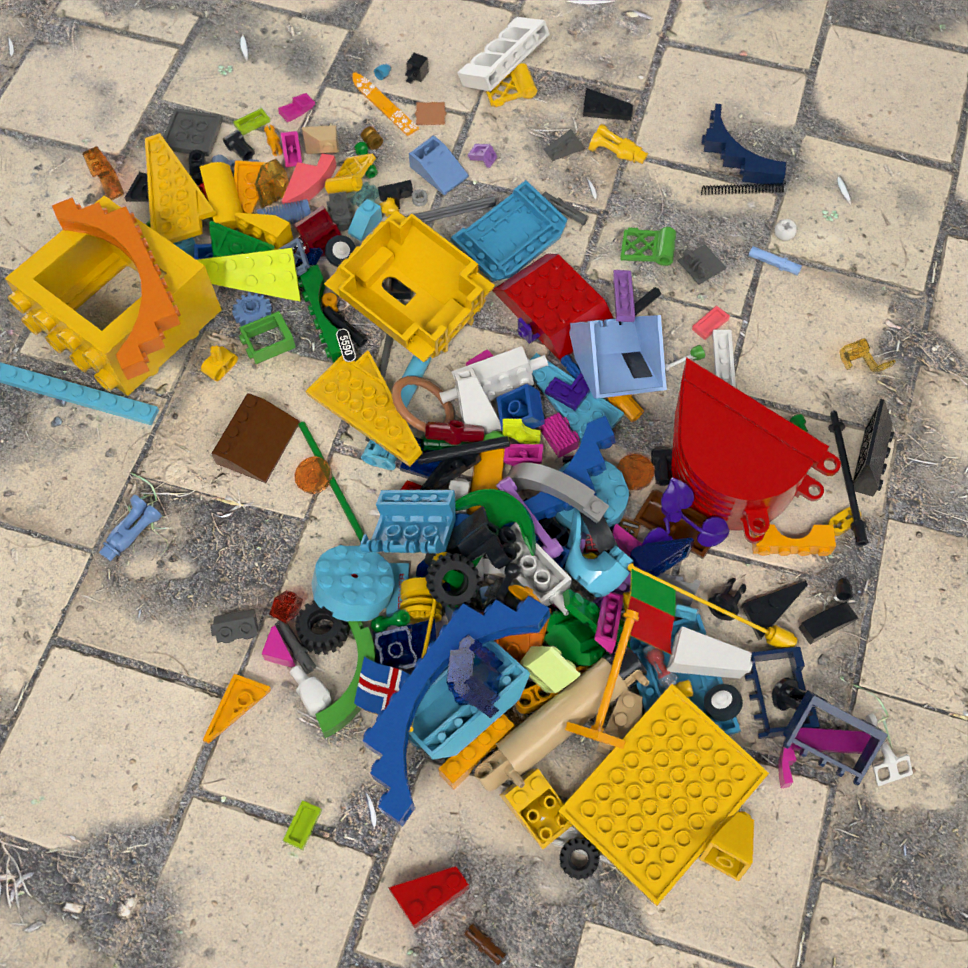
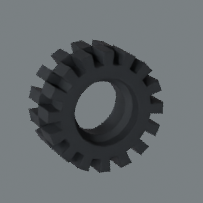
[559,837,600,880]

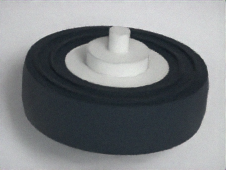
[325,235,356,267]
[704,684,743,721]

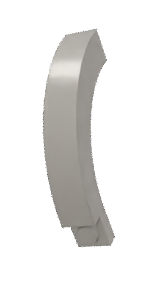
[505,463,609,523]

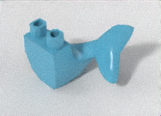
[565,509,633,598]

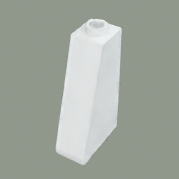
[667,627,752,679]

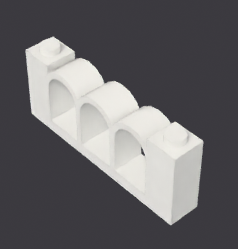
[458,17,549,91]

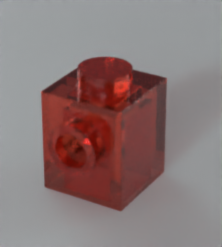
[269,590,303,624]

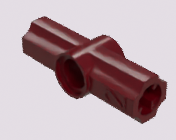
[425,420,484,445]

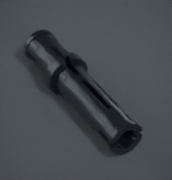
[322,306,368,347]

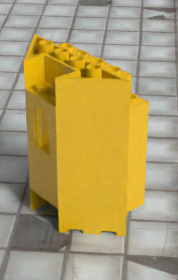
[324,210,495,362]

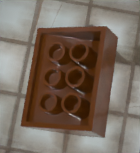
[211,393,300,483]

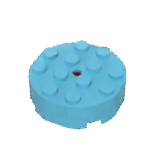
[555,460,629,535]
[311,545,395,621]

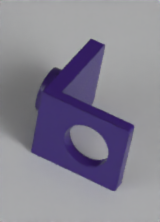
[517,317,540,344]

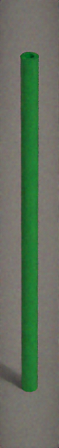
[298,421,364,543]

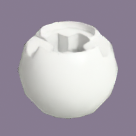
[775,219,797,241]

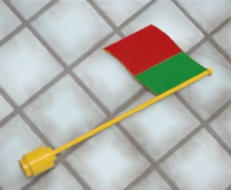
[627,563,797,655]

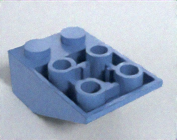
[409,135,469,195]

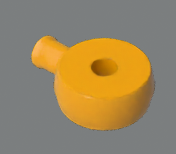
[321,293,339,312]

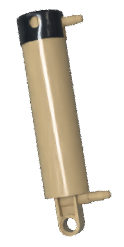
[474,644,649,791]

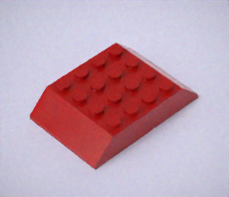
[492,254,614,361]

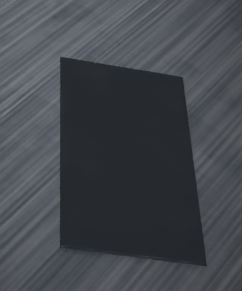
[621,352,653,378]

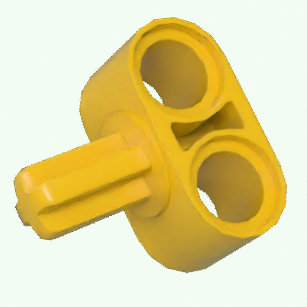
[201,345,238,381]

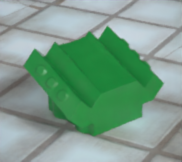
[544,609,608,667]

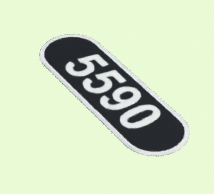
[336,329,356,362]

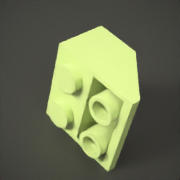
[520,646,580,693]

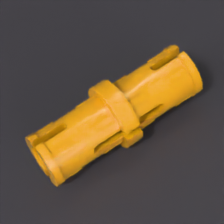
[264,125,283,156]

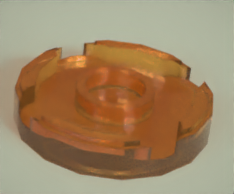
[617,454,654,491]
[294,456,333,494]

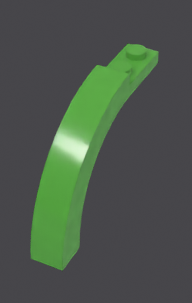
[315,621,376,739]

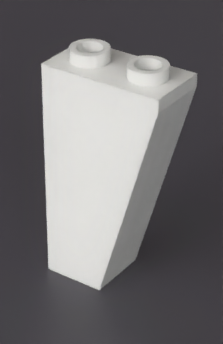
[454,368,501,435]

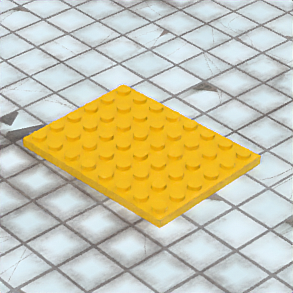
[558,684,769,906]

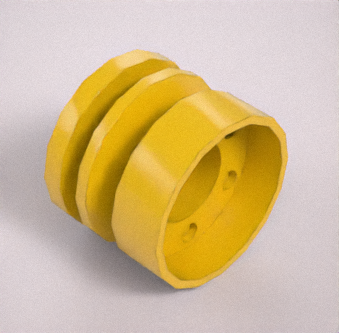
[400,577,442,625]

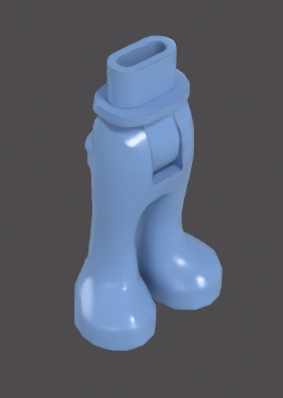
[99,494,162,561]

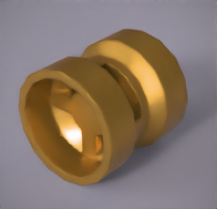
[361,126,383,150]

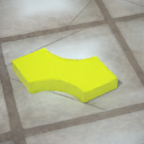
[503,419,541,444]

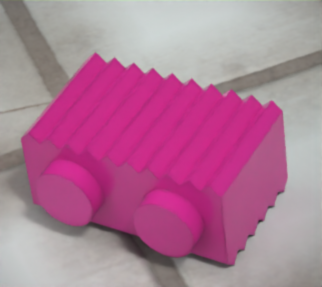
[539,413,580,458]

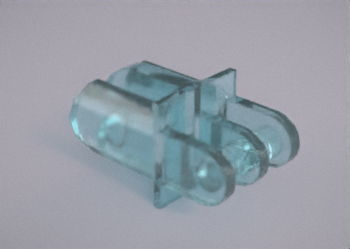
[350,182,379,207]

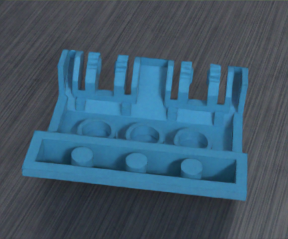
[360,490,456,554]

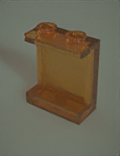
[82,146,124,200]

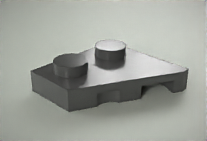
[544,129,585,161]

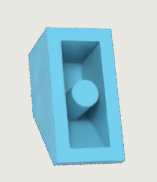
[348,199,382,242]

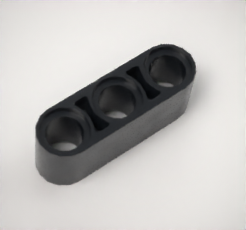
[189,150,206,186]

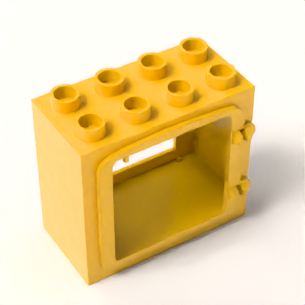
[5,196,222,396]

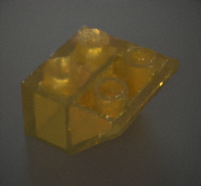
[255,158,289,209]

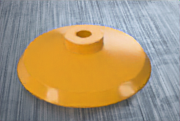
[508,584,540,602]

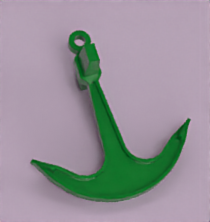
[442,489,536,608]

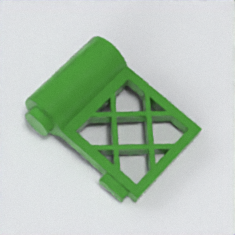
[620,227,676,266]

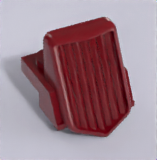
[294,205,341,257]

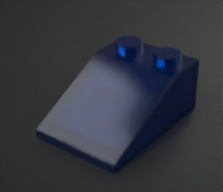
[627,537,694,577]

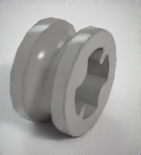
[412,189,427,207]

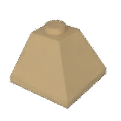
[302,125,340,154]

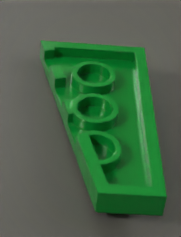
[563,589,631,649]

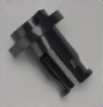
[708,578,747,621]
[772,677,816,716]

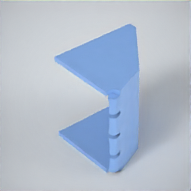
[569,315,667,399]

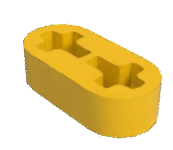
[827,507,861,536]

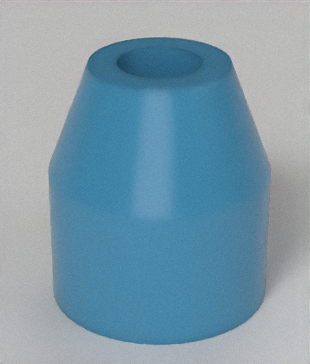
[374,64,391,80]

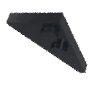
[419,454,481,490]
[741,581,808,640]

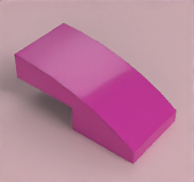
[278,93,315,122]
[778,745,796,789]

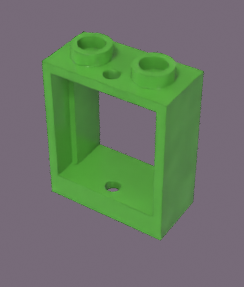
[239,311,296,364]

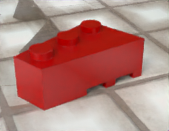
[388,866,469,929]

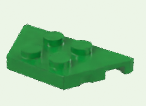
[209,221,275,257]

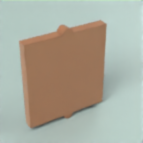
[415,102,447,125]

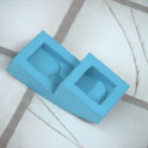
[675,603,699,621]

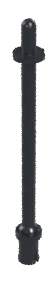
[828,410,869,546]

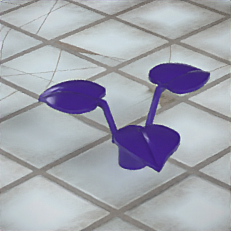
[640,478,730,557]

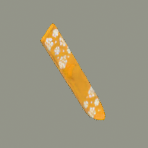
[352,72,419,136]

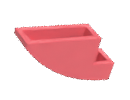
[282,153,336,211]

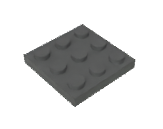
[163,108,223,157]

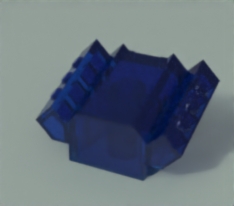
[375,619,436,670]
[446,635,503,718]

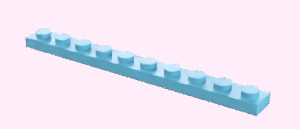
[0,362,159,426]

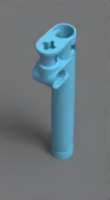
[361,355,431,471]

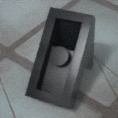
[378,180,413,209]

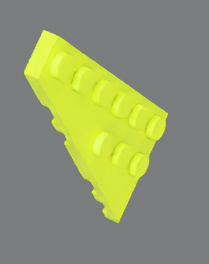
[196,247,301,302]

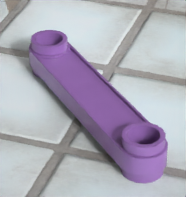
[496,476,564,559]

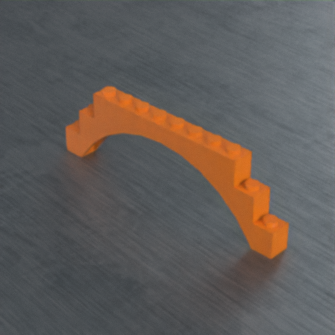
[51,197,181,380]

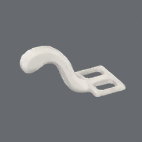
[866,713,913,786]

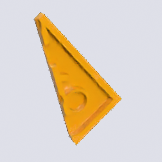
[202,674,271,744]

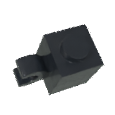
[405,52,429,84]

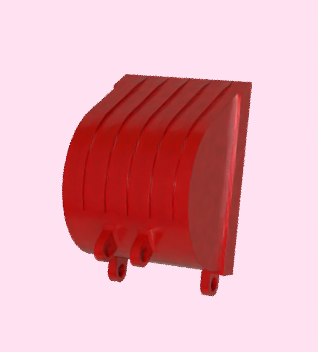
[671,357,841,544]

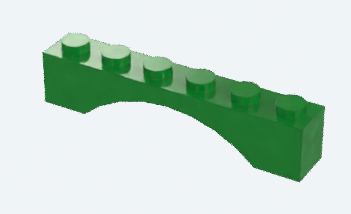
[298,264,342,363]

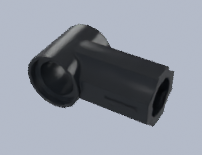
[223,130,255,161]
[651,448,672,486]

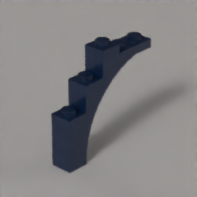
[701,103,786,186]

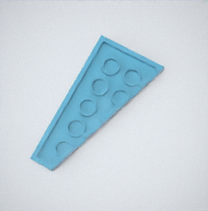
[530,353,624,442]

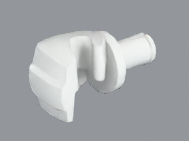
[290,665,332,717]

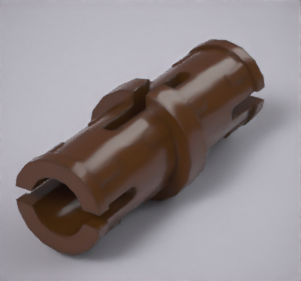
[464,923,507,966]

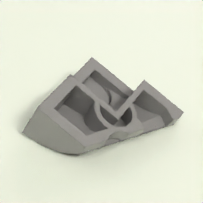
[658,573,701,606]

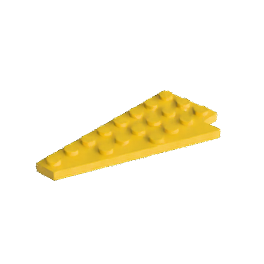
[145,133,217,243]

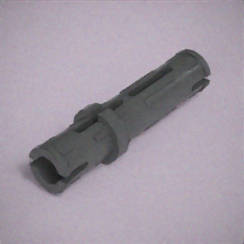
[542,191,589,226]
[274,618,317,674]

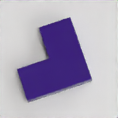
[545,373,591,411]

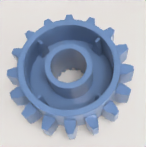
[232,292,272,327]

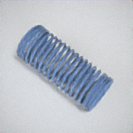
[257,199,311,224]

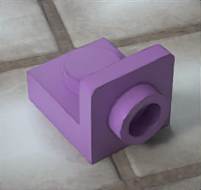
[467,144,497,168]

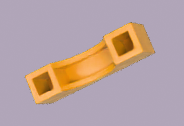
[751,524,836,556]
[438,714,515,790]

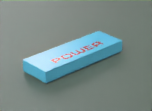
[386,563,409,617]

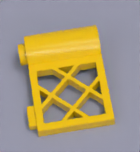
[486,63,537,108]
[325,153,376,194]

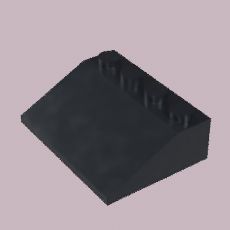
[853,399,894,497]

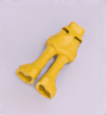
[588,124,648,164]

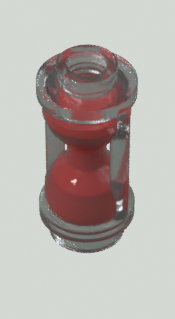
[642,645,679,689]

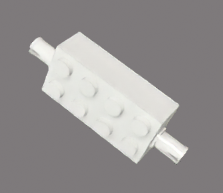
[439,346,548,404]
[486,523,571,616]

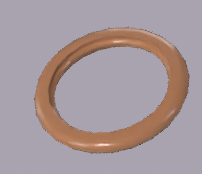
[392,376,454,432]

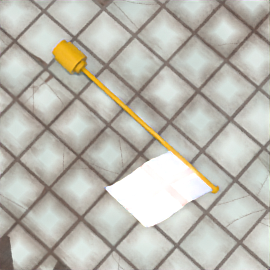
[354,552,447,732]

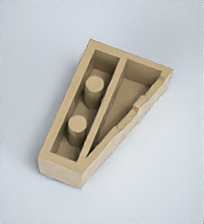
[597,690,642,756]

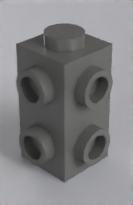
[326,191,353,231]
[210,609,258,643]

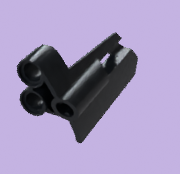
[424,507,517,571]

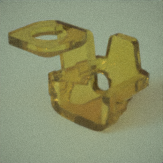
[839,338,896,373]

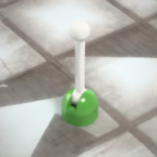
[665,345,705,371]

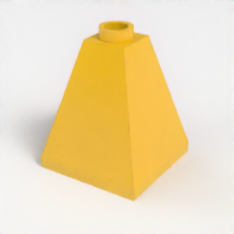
[699,811,754,882]

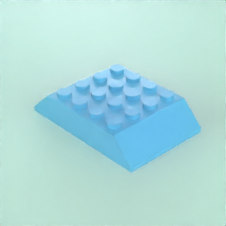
[409,640,530,759]

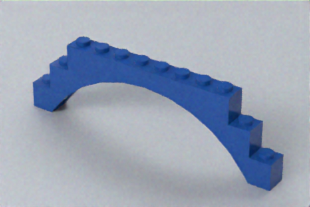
[453,416,616,529]
[362,596,550,827]

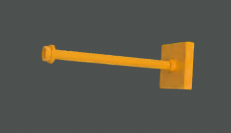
[565,609,639,749]

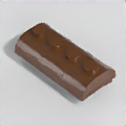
[634,489,711,559]

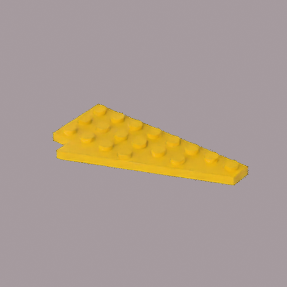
[305,350,423,467]

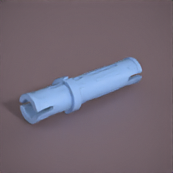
[749,246,802,276]

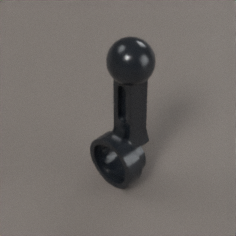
[485,562,521,609]

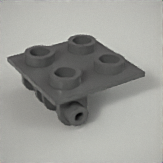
[677,245,727,285]

